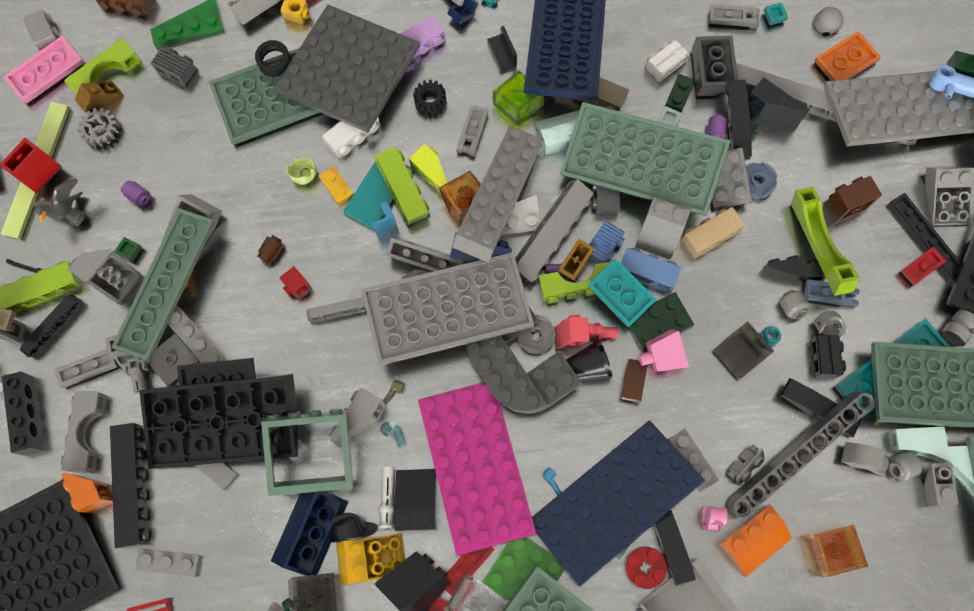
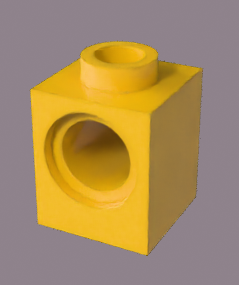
[280,0,310,25]

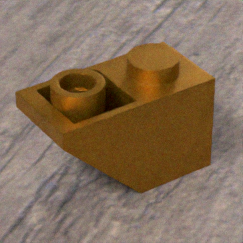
[75,81,122,112]

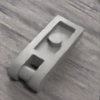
[709,4,760,29]
[456,105,489,157]

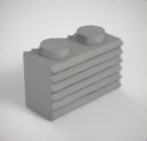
[22,9,60,51]

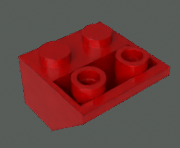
[0,138,62,194]

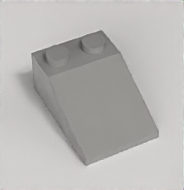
[161,194,222,243]

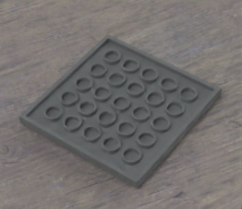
[274,4,421,133]

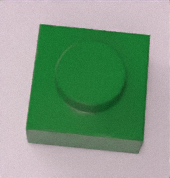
[114,237,142,262]

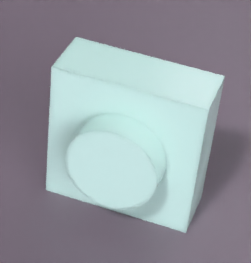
[658,106,682,126]

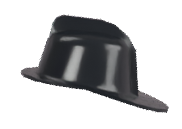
[329,512,378,543]

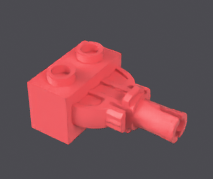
[554,315,619,350]

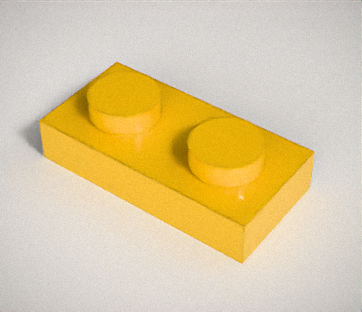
[318,165,354,206]

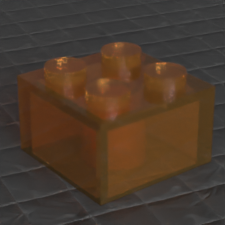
[807,524,868,577]

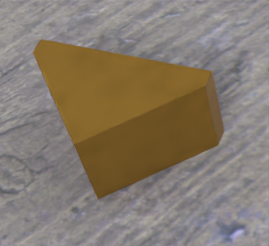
[558,239,595,281]

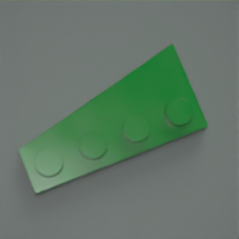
[150,0,224,48]

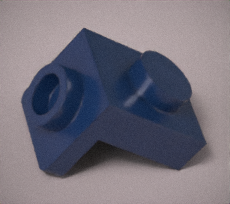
[447,0,478,24]

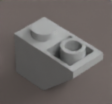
[924,463,959,506]

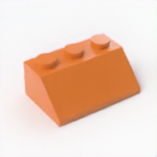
[718,504,792,577]

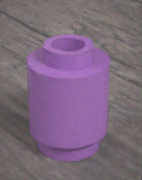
[707,114,727,139]
[121,180,150,206]

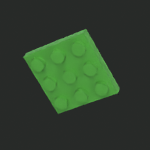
[482,537,565,601]

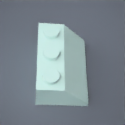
[535,110,580,156]

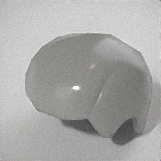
[813,7,844,34]

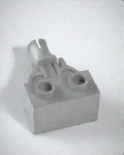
[105,335,149,393]

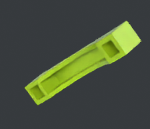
[791,186,860,296]

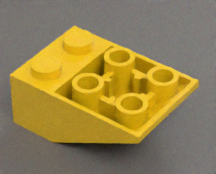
[336,533,405,585]

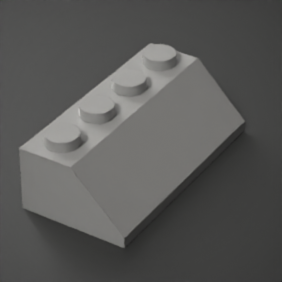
[68,249,142,304]

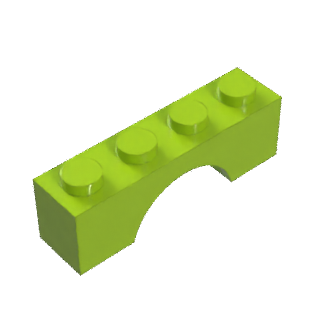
[64,38,141,95]
[538,261,612,303]

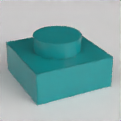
[763,2,788,25]

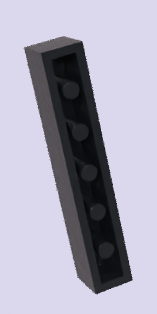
[110,423,149,548]

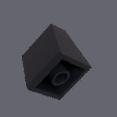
[374,551,451,611]

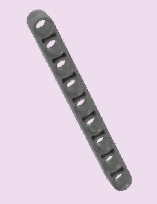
[727,391,874,518]

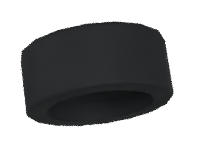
[255,40,291,77]

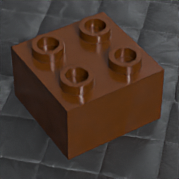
[824,175,882,223]

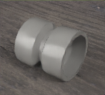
[941,310,974,347]

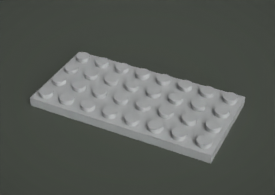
[824,71,974,147]
[361,252,534,366]

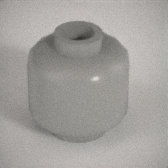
[780,290,810,319]
[889,452,922,481]

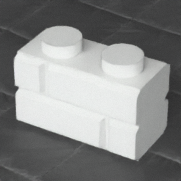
[646,40,689,82]

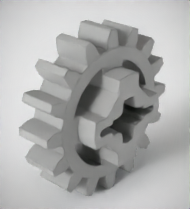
[77,108,119,147]

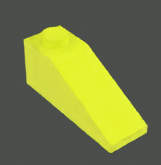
[409,144,452,201]

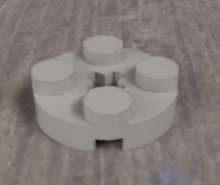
[517,315,556,354]

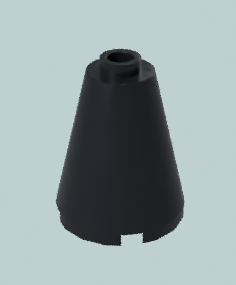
[566,340,613,381]

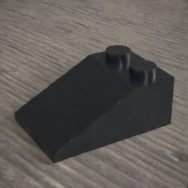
[748,77,810,128]
[394,469,437,532]

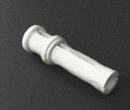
[377,467,394,529]

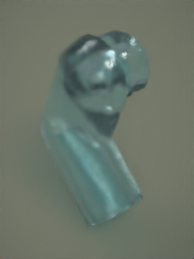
[380,422,406,446]

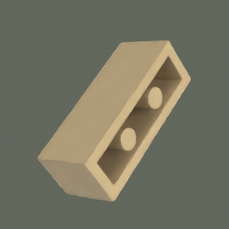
[682,207,745,259]

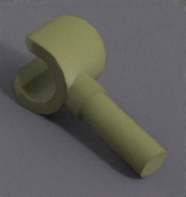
[383,380,405,404]

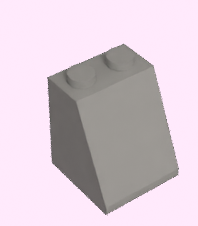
[635,197,691,259]

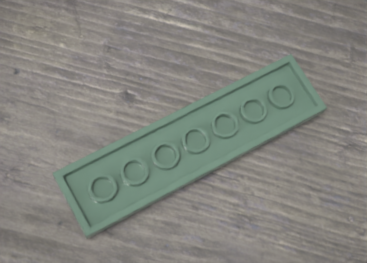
[111,208,215,362]

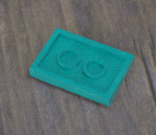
[587,258,657,327]

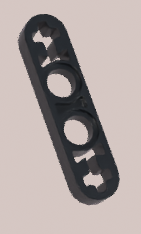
[20,294,81,357]

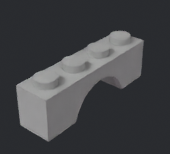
[61,391,106,473]

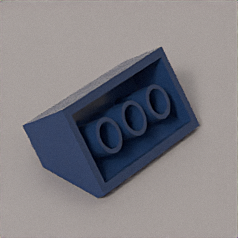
[271,491,348,579]

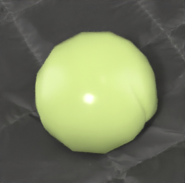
[287,158,317,185]

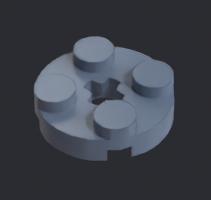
[746,162,777,200]

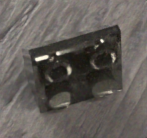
[713,321,774,380]

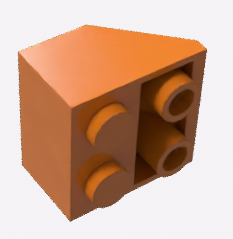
[62,473,113,513]

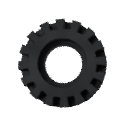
[413,80,446,116]

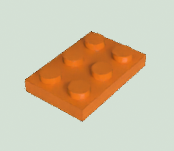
[814,31,881,81]

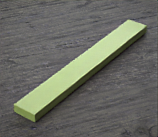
[1,102,70,239]

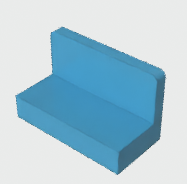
[372,201,398,239]

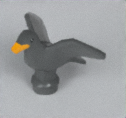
[34,178,85,226]

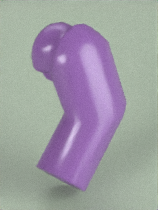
[545,264,570,281]

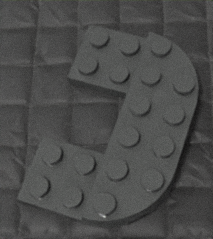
[466,307,582,414]

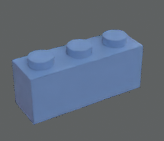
[621,248,681,293]

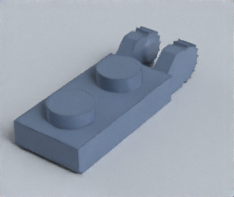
[804,279,860,307]

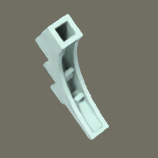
[888,426,974,497]

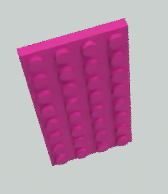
[418,382,536,556]

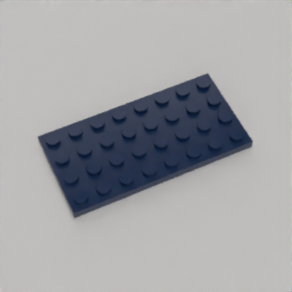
[524,0,606,101]
[532,420,705,587]

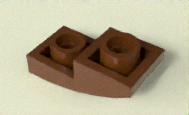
[621,359,647,403]

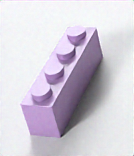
[400,15,445,60]

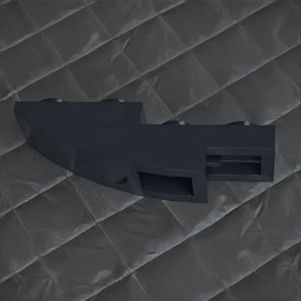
[763,255,845,282]

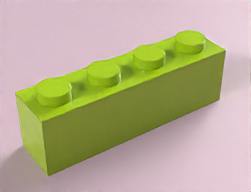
[375,146,429,226]
[0,261,82,313]

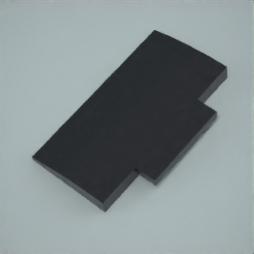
[139,357,298,469]

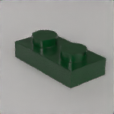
[665,74,695,113]

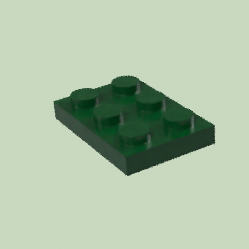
[629,292,694,352]

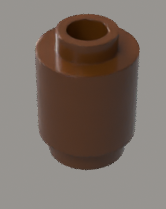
[257,235,283,264]

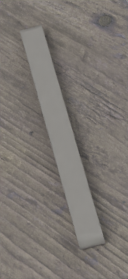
[736,63,917,145]

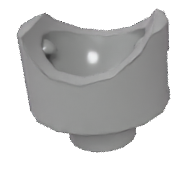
[815,311,846,337]

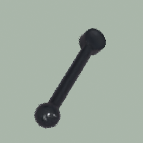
[6,259,41,273]

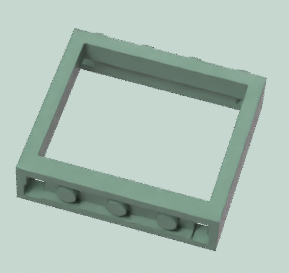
[261,408,354,496]

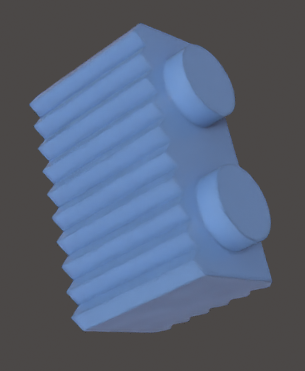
[589,220,625,264]

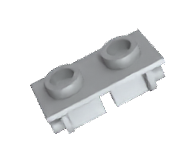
[727,445,765,486]

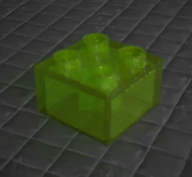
[493,71,544,126]

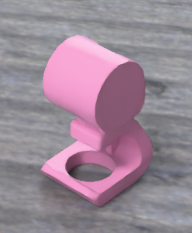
[701,506,727,531]

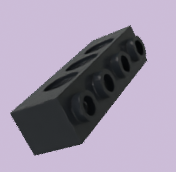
[1,371,42,455]

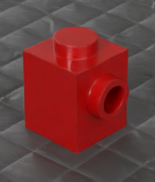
[279,266,312,299]

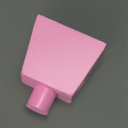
[638,329,689,371]

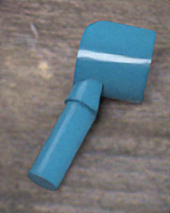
[543,467,561,495]

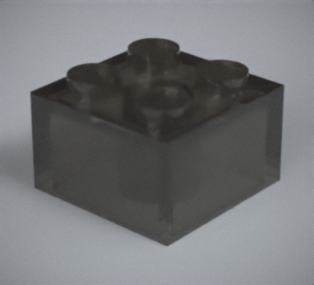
[288,573,337,611]

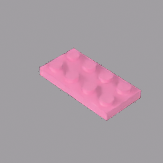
[3,36,85,104]

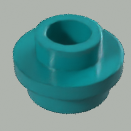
[761,326,781,345]

